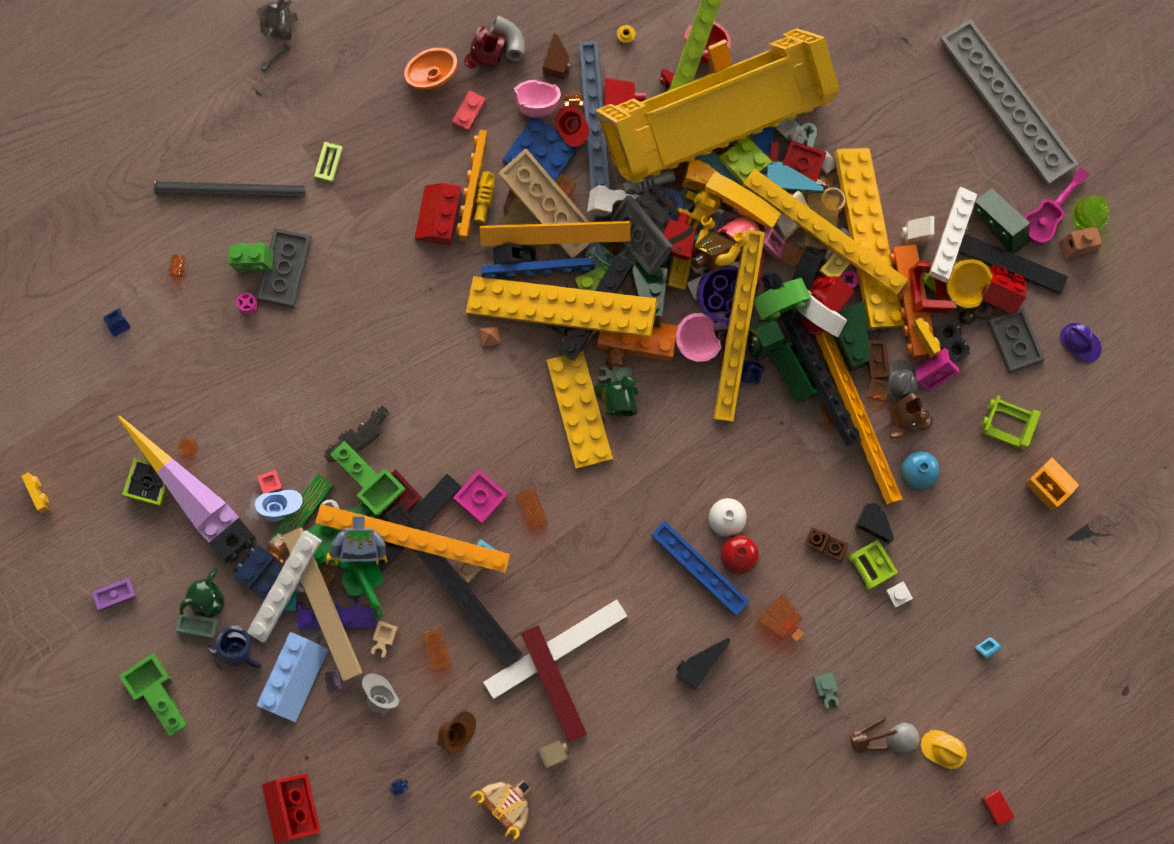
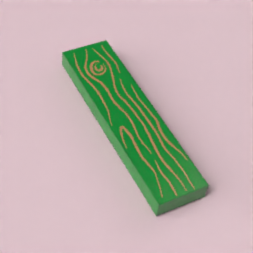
[271,474,334,547]

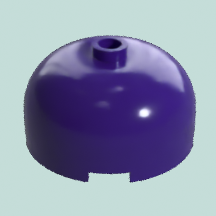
[696,265,755,323]

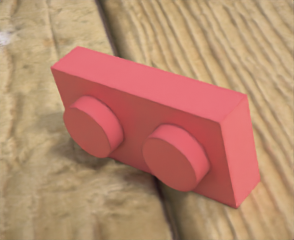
[452,90,486,132]

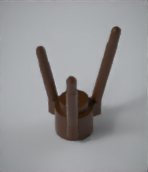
[850,717,898,753]

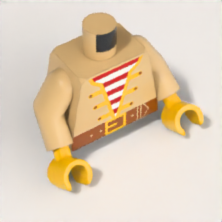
[470,780,531,842]

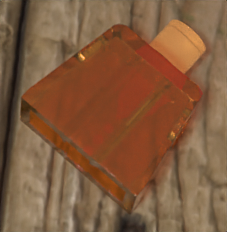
[756,593,805,641]

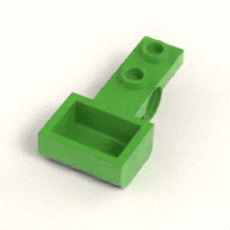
[330,441,406,517]
[119,653,188,737]

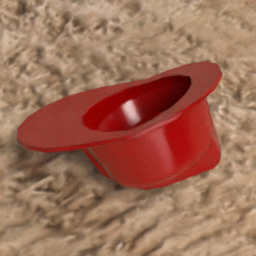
[554,106,589,147]

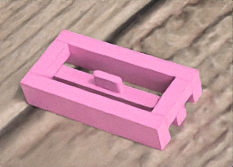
[763,226,786,260]

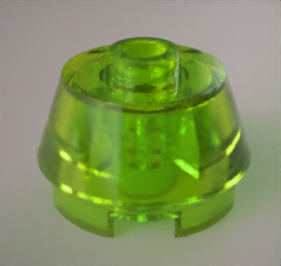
[1073,195,1110,230]

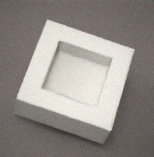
[886,581,913,608]

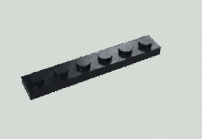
[557,254,634,361]

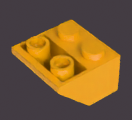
[1025,457,1079,511]

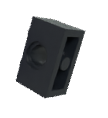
[208,518,256,563]

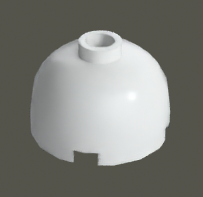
[708,498,747,538]

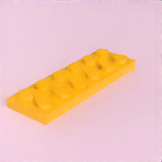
[546,351,613,470]

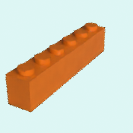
[889,244,934,360]

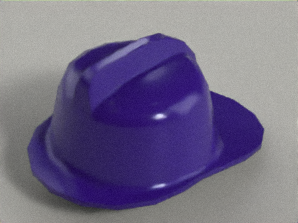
[1060,323,1102,362]

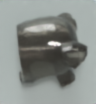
[257,0,298,40]

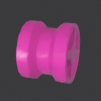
[840,270,859,290]
[236,293,258,315]

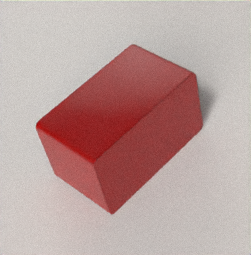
[980,790,1015,826]

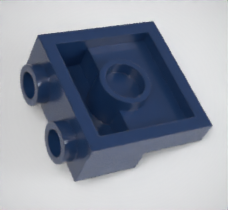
[234,545,284,600]

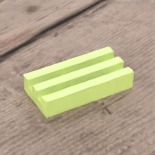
[314,142,343,183]

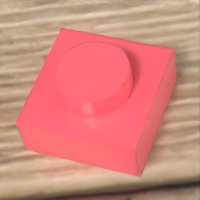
[257,470,283,494]

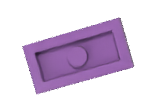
[92,578,137,611]

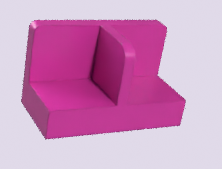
[915,348,959,392]

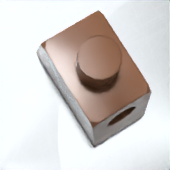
[1059,227,1102,260]

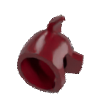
[464,26,506,68]

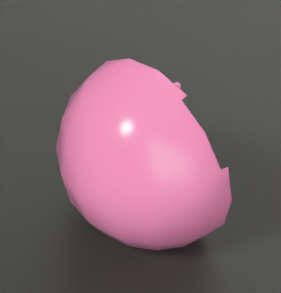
[514,80,561,118]
[675,313,721,362]

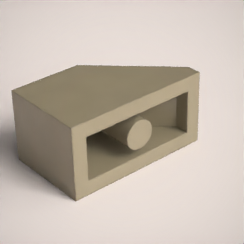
[538,740,570,769]

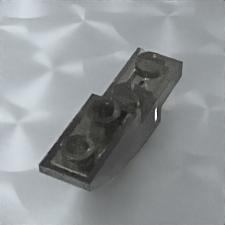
[324,405,390,463]

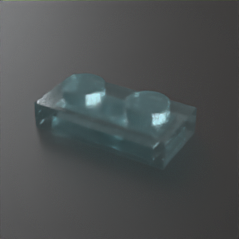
[586,242,615,271]

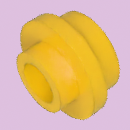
[617,25,635,44]

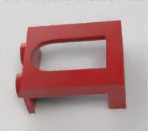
[909,261,956,314]

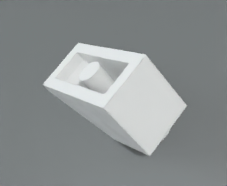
[902,216,934,246]

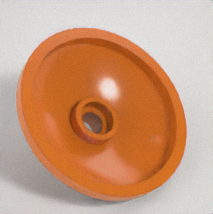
[404,48,458,90]

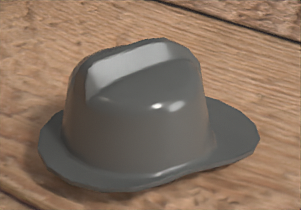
[887,359,918,403]

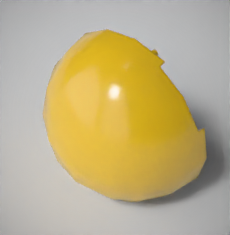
[946,259,993,308]

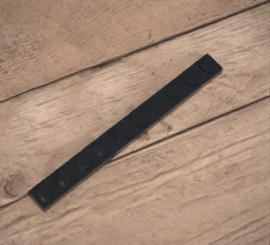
[761,273,862,447]
[385,502,523,667]

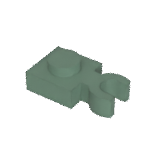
[598,366,632,382]
[813,672,839,709]

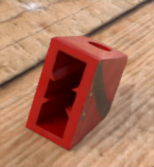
[662,213,695,261]

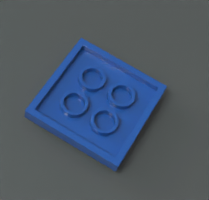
[502,117,580,182]

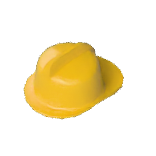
[921,730,967,769]

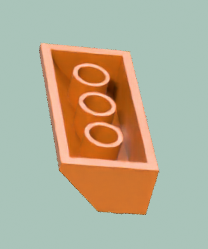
[597,323,678,362]

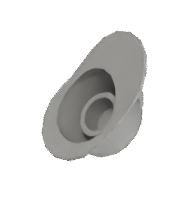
[362,674,399,717]

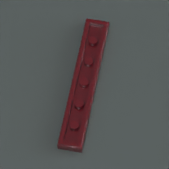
[520,625,587,742]

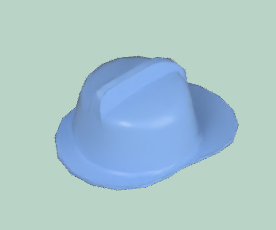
[255,490,303,522]

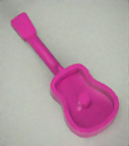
[1024,167,1089,245]

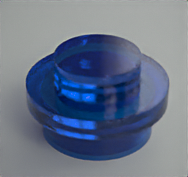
[389,778,409,796]

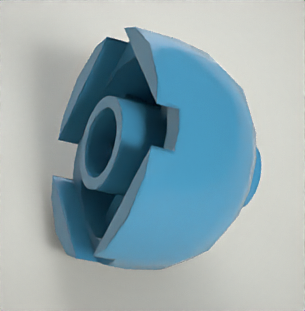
[900,451,940,490]

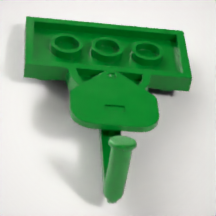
[305,503,384,619]

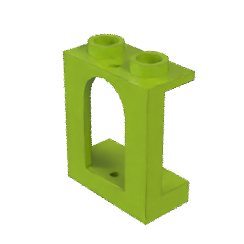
[980,395,1041,450]

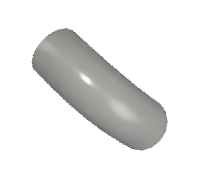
[490,15,525,61]

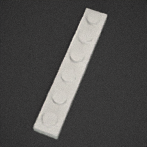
[929,187,977,283]
[247,531,322,643]

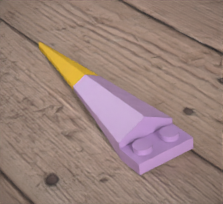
[118,416,240,543]

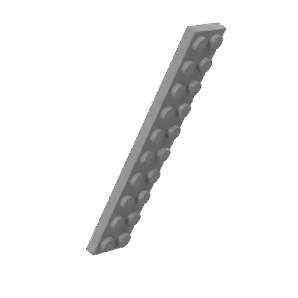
[940,19,1079,185]

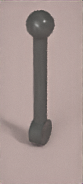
[261,42,291,71]

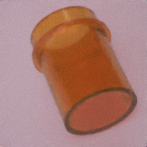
[169,255,185,277]

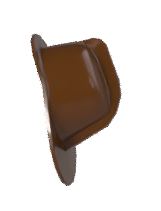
[436,711,476,755]

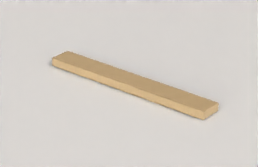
[283,528,363,681]

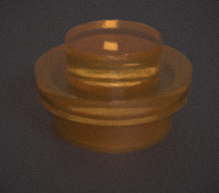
[178,437,198,457]

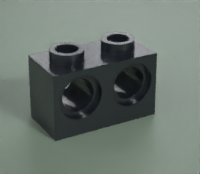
[933,320,970,363]

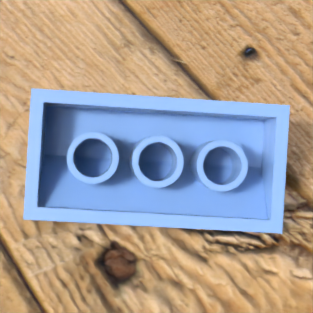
[256,632,329,723]

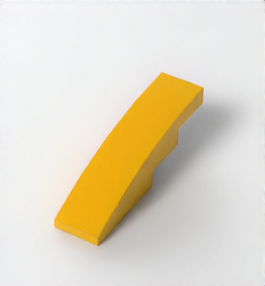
[705,172,781,229]

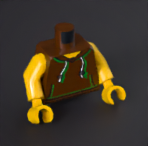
[691,216,748,271]

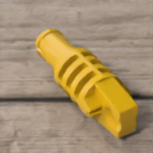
[474,171,495,224]

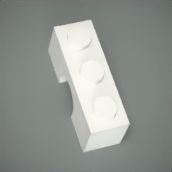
[587,185,649,217]

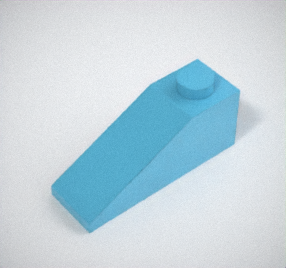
[766,162,823,194]

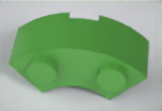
[753,278,811,321]

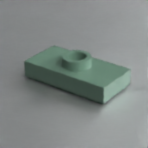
[175,612,219,639]

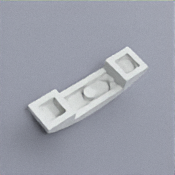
[797,291,847,337]

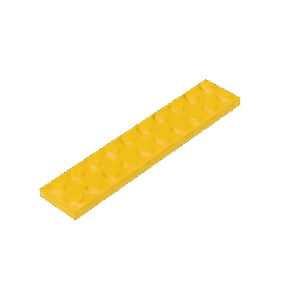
[833,148,905,329]
[466,276,658,338]

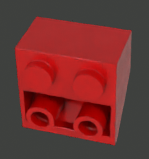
[981,265,1026,315]

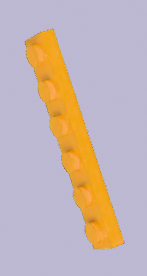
[456,129,487,242]

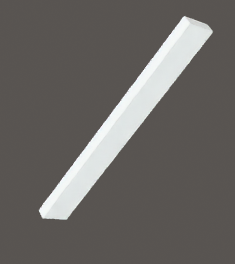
[483,600,627,699]

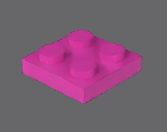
[453,469,508,524]

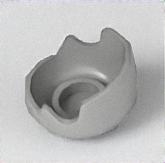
[887,723,920,754]

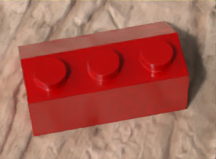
[414,183,462,246]
[261,773,321,844]

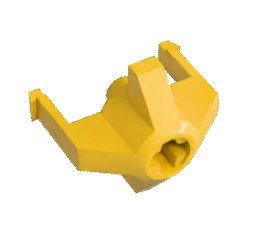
[677,173,720,221]

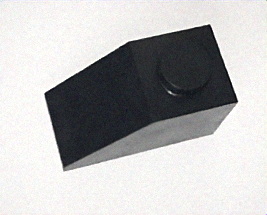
[493,242,537,265]
[855,503,894,544]

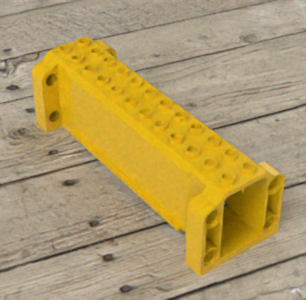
[595,29,839,183]

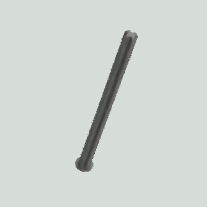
[154,179,306,197]

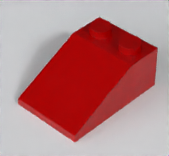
[802,276,854,335]

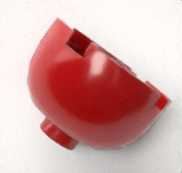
[720,535,759,574]

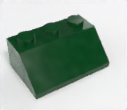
[770,341,819,404]

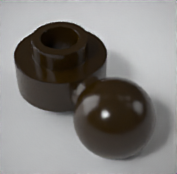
[959,300,992,325]

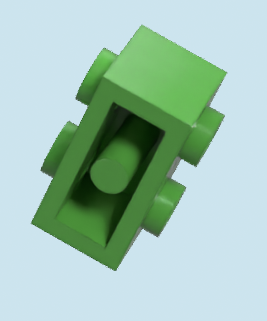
[228,242,274,272]

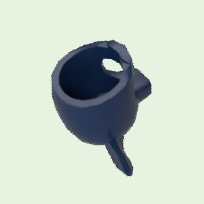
[208,626,262,668]

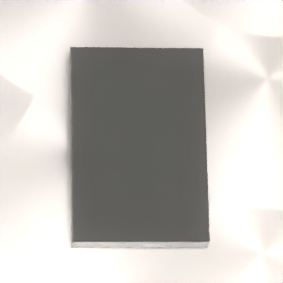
[987,308,1045,373]

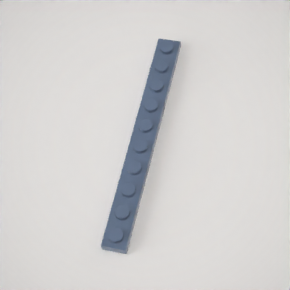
[579,41,612,220]

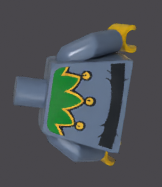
[326,516,388,565]

